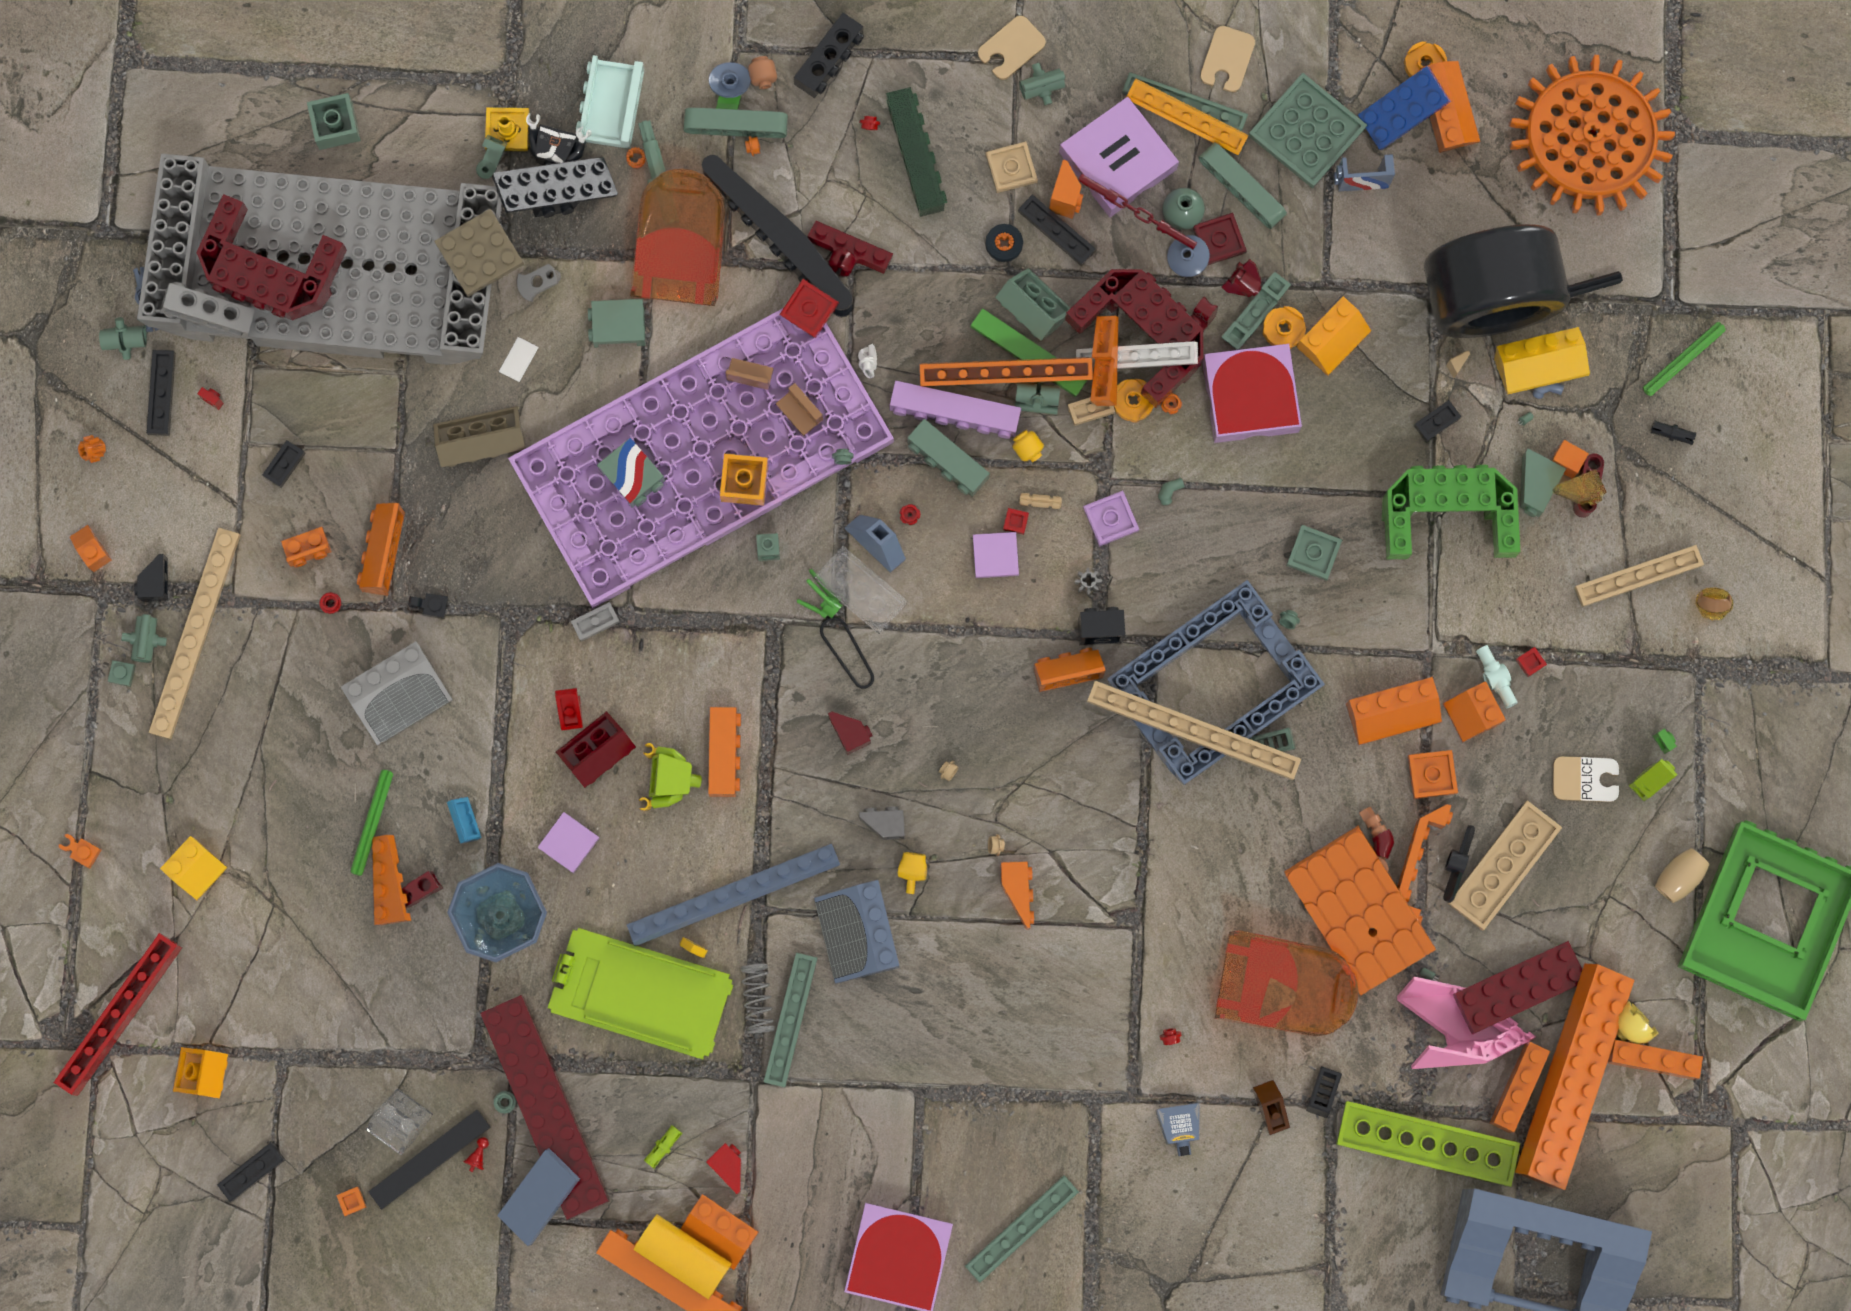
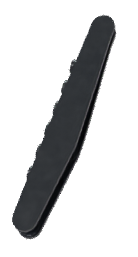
[702,155,853,318]

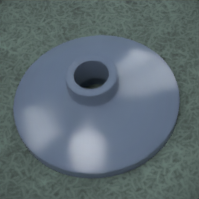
[709,62,751,98]
[1167,235,1210,277]

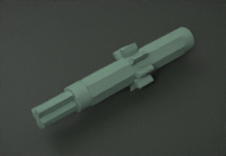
[638,120,679,226]

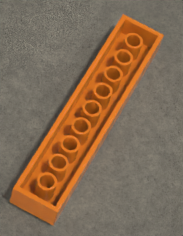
[1515,963,1634,1190]

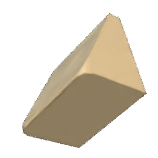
[1446,351,1470,378]

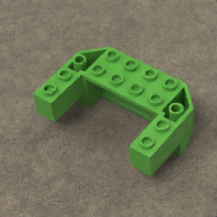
[1382,465,1521,560]

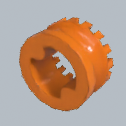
[626,147,646,168]

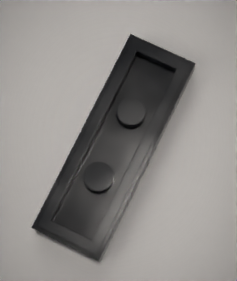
[217,1142,285,1202]

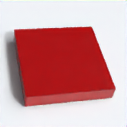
[779,279,839,339]

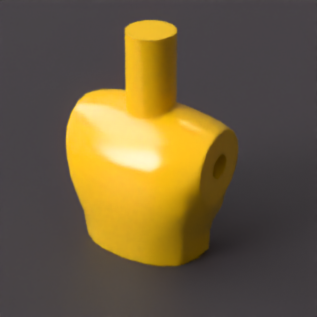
[898,852,927,894]

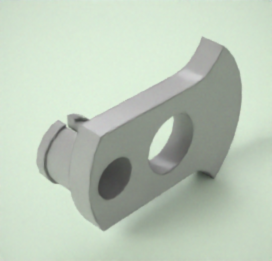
[517,264,561,302]

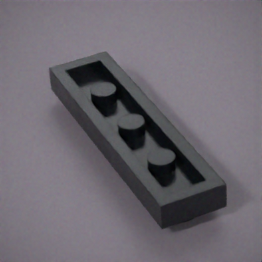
[1018,194,1096,266]
[146,350,176,436]

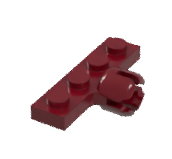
[807,221,893,277]

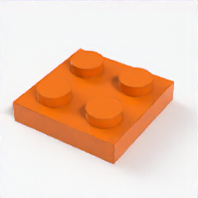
[1408,750,1458,799]

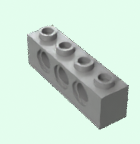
[160,282,255,338]

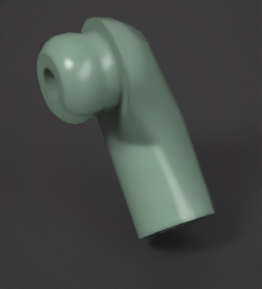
[1158,478,1184,505]

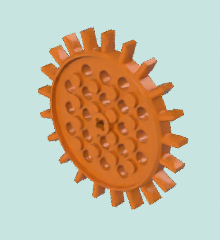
[1509,55,1675,215]

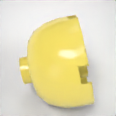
[1617,1000,1658,1045]

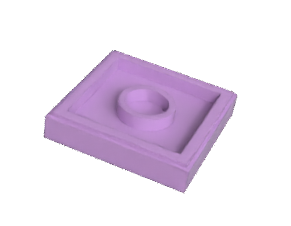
[1083,491,1139,547]

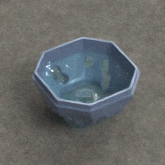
[447,863,547,962]

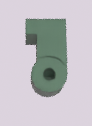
[476,135,507,179]

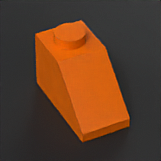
[70,525,112,572]

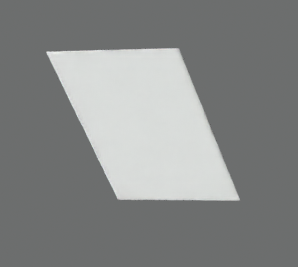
[499,337,539,382]

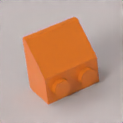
[1049,160,1084,219]
[1443,681,1506,742]

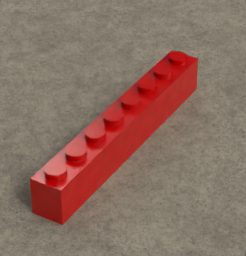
[53,933,183,1096]

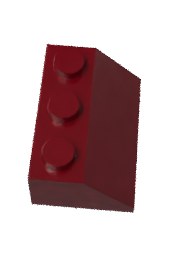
[556,711,636,788]

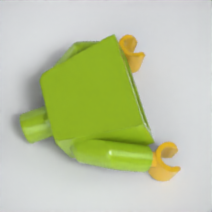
[639,743,702,811]

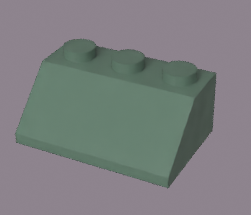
[995,268,1071,341]

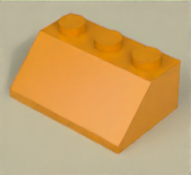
[1297,296,1371,376]

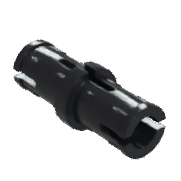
[1650,420,1696,445]

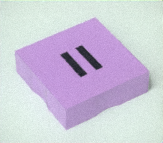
[1059,97,1179,217]

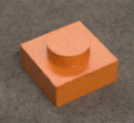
[336,1186,367,1216]

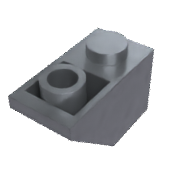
[859,807,905,840]

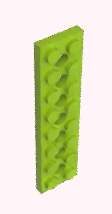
[1336,1101,1520,1187]

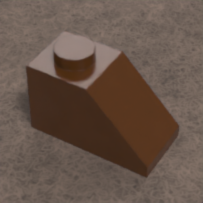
[1253,1080,1290,1135]

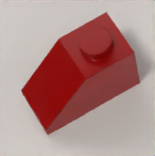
[706,1143,742,1195]

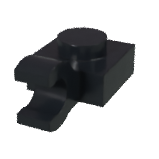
[408,593,448,619]

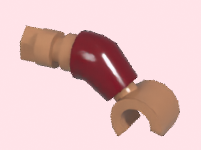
[1359,807,1394,871]

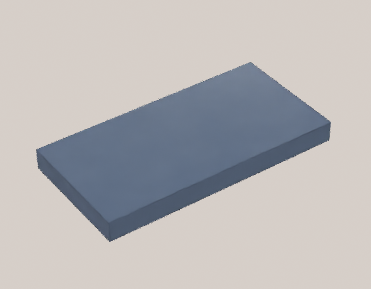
[497,1148,580,1246]

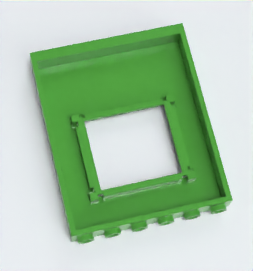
[1678,820,1851,1022]

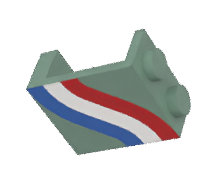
[597,438,665,508]

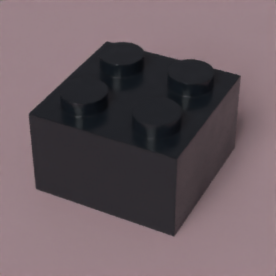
[1078,607,1126,646]

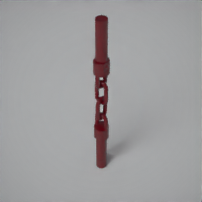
[1078,173,1197,250]

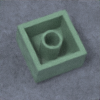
[307,93,361,150]

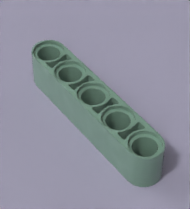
[683,108,788,138]
[1198,142,1287,229]

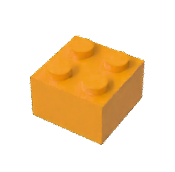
[720,454,768,506]

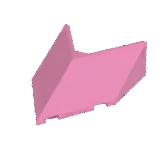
[1397,977,1536,1069]

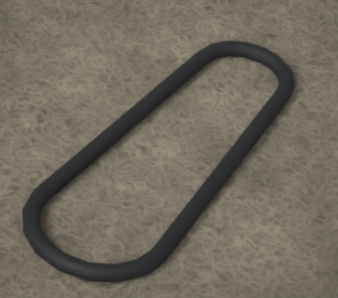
[820,617,874,689]

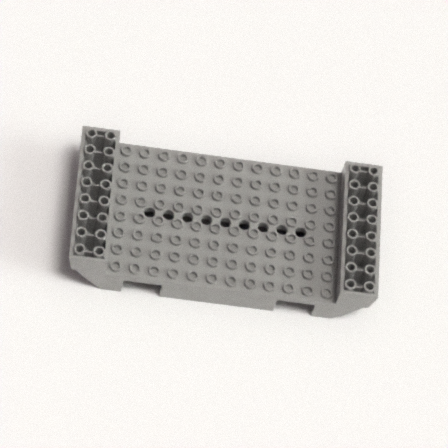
[137,154,502,365]

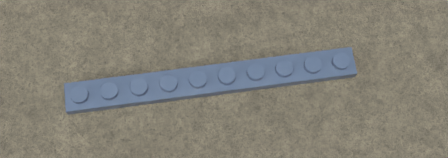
[627,844,840,946]

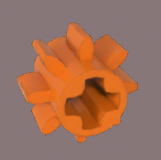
[78,435,106,463]

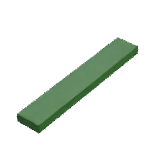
[970,308,1088,397]

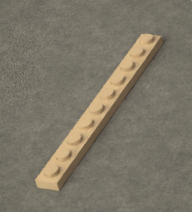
[149,528,241,740]
[1087,681,1301,780]

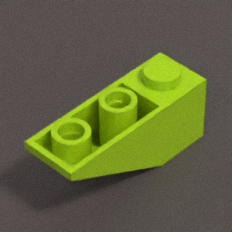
[1629,759,1678,801]

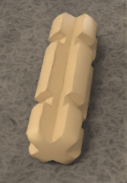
[1019,493,1062,509]

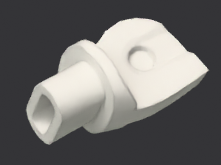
[858,344,877,378]

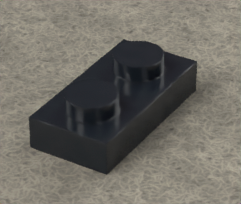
[1414,400,1462,443]
[262,440,306,488]

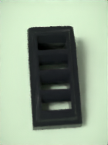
[1306,1066,1342,1118]

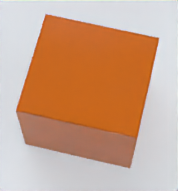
[1551,440,1589,479]

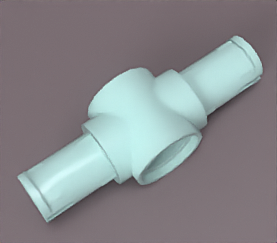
[1476,645,1518,709]

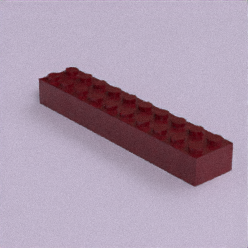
[480,995,610,1220]

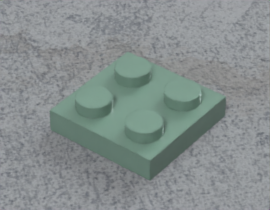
[1286,525,1342,581]

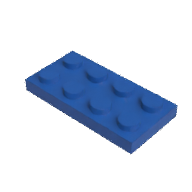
[1358,66,1451,150]

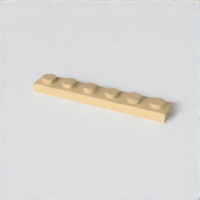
[1574,545,1704,607]

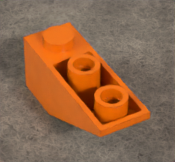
[1000,862,1034,930]

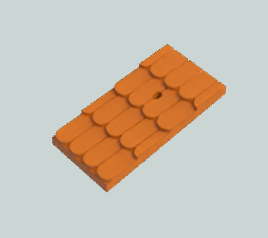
[1284,826,1436,995]

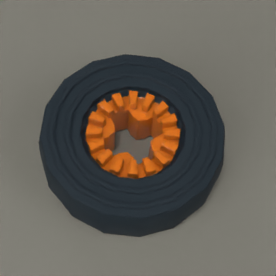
[985,224,1023,262]

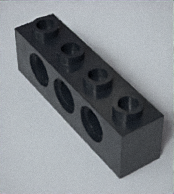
[794,13,864,99]

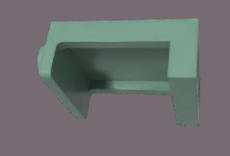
[588,299,646,348]

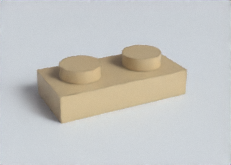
[1067,397,1115,426]

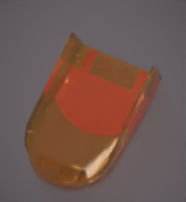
[630,169,725,306]
[1214,930,1358,1036]

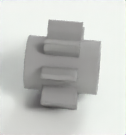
[1074,568,1102,596]

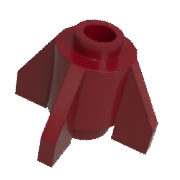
[1221,259,1262,297]

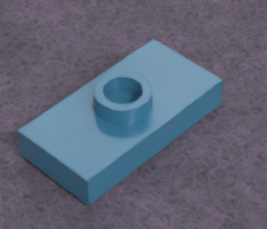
[447,797,482,844]

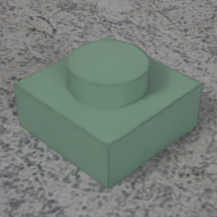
[108,660,136,687]

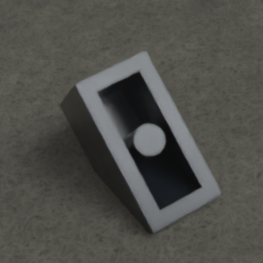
[134,554,168,602]

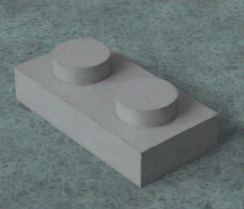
[571,602,620,642]

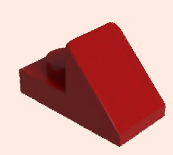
[555,688,583,731]

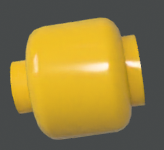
[1012,430,1044,463]

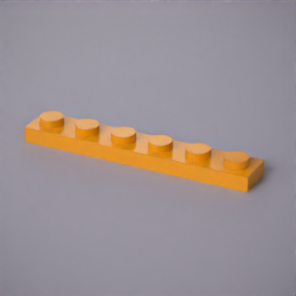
[1126,78,1248,155]

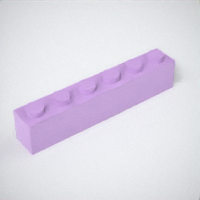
[890,381,1021,439]

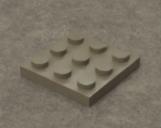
[434,209,524,297]

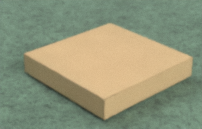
[985,141,1038,193]

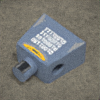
[1155,1103,1200,1156]

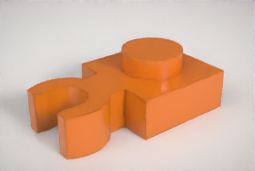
[59,834,101,869]

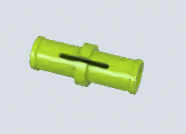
[644,1125,683,1169]

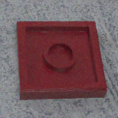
[1193,213,1247,266]

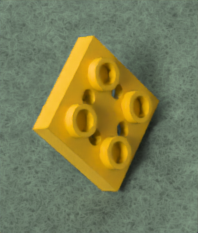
[485,107,530,151]

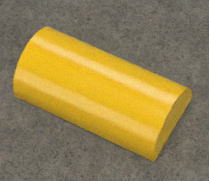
[633,1214,732,1300]

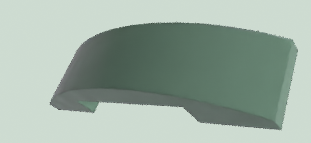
[1221,271,1291,350]

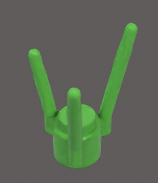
[797,569,843,619]

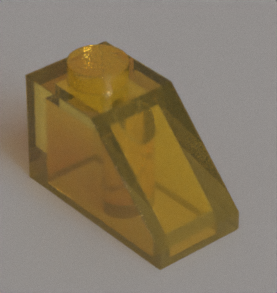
[1553,469,1607,506]

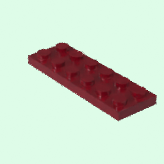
[1453,941,1582,1035]

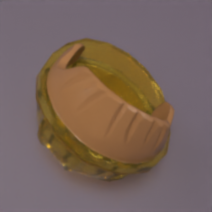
[1695,587,1733,621]

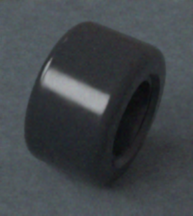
[1424,224,1570,338]

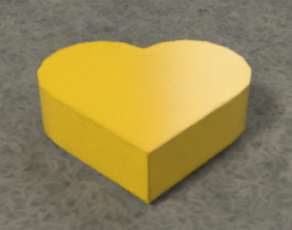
[679,937,708,958]

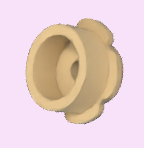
[939,761,959,781]
[988,834,1005,856]

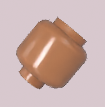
[748,56,777,89]

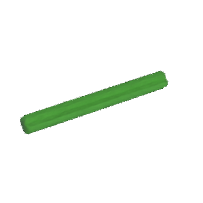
[1643,322,1726,396]
[350,770,393,876]

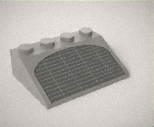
[341,641,453,746]

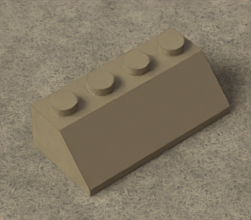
[433,406,526,467]

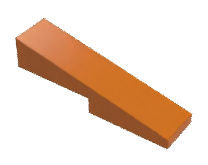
[1090,316,1118,406]

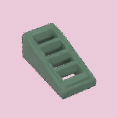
[1250,728,1296,752]

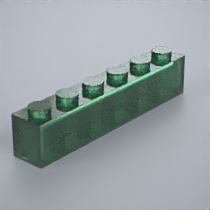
[886,87,947,217]

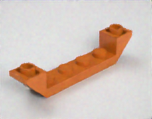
[1397,804,1453,924]

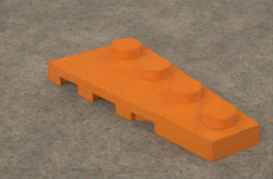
[372,835,411,925]

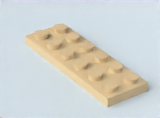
[1448,801,1562,931]

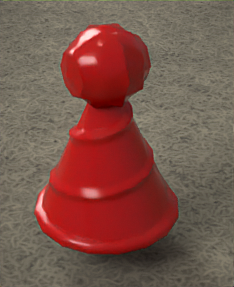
[463,1137,489,1172]

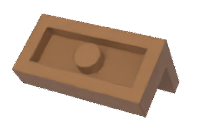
[726,358,774,390]
[776,383,823,436]

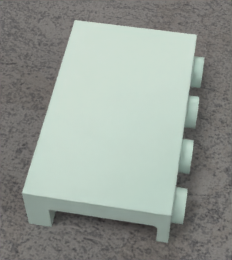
[576,55,645,149]

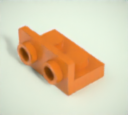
[281,527,332,567]

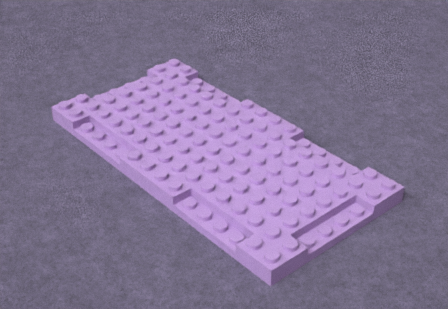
[508,308,894,609]

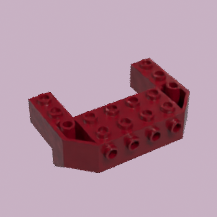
[196,194,347,321]
[1065,269,1203,408]

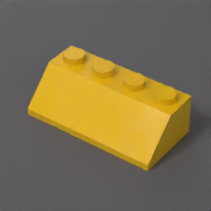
[1494,327,1590,395]

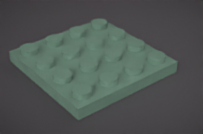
[1248,73,1367,189]

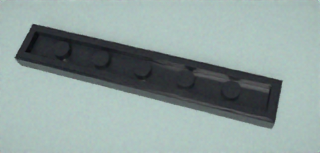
[368,1109,491,1210]

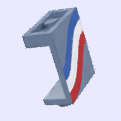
[1333,154,1395,192]

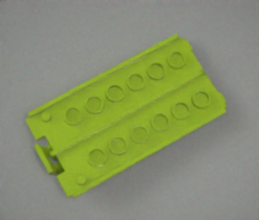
[548,928,733,1060]

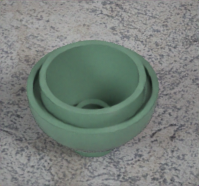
[1162,188,1205,230]

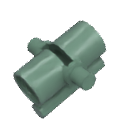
[1019,63,1065,106]
[99,317,148,360]
[1015,382,1060,415]
[121,614,167,663]

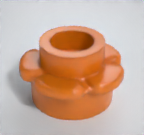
[745,136,761,156]
[1161,393,1182,414]

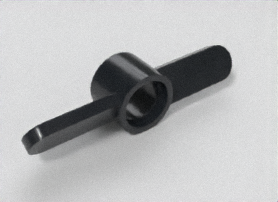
[1443,825,1475,903]

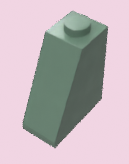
[1520,449,1566,517]

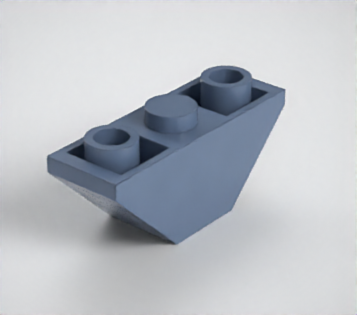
[845,515,906,573]

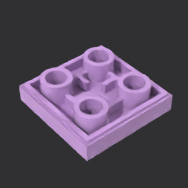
[973,532,1019,578]
[538,812,599,874]

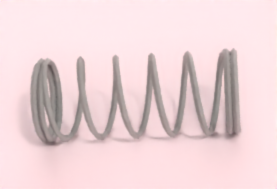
[740,964,775,1033]

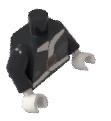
[526,113,591,166]

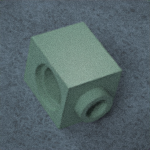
[756,533,780,561]

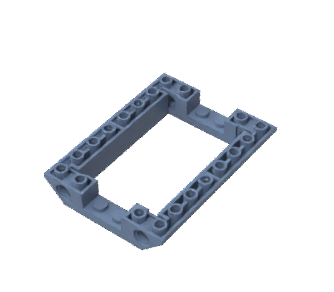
[1107,580,1325,785]

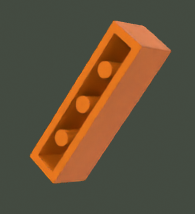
[708,707,741,797]
[1607,1040,1703,1080]
[1489,1042,1550,1133]

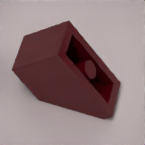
[828,711,873,755]

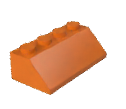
[1418,61,1480,153]
[357,503,405,596]
[1346,677,1442,745]

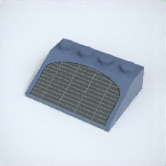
[814,880,899,984]

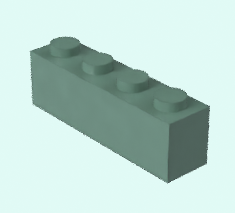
[907,419,990,497]

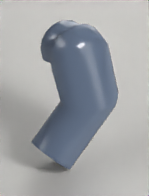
[1532,383,1564,399]

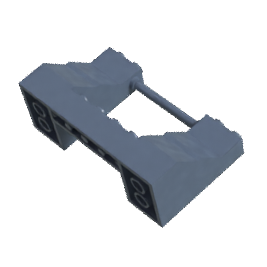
[1441,1189,1652,1311]

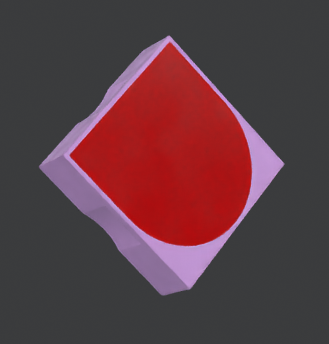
[1202,344,1302,443]
[844,1203,953,1311]

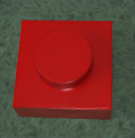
[197,387,224,410]
[1003,508,1029,535]
[1516,647,1547,677]

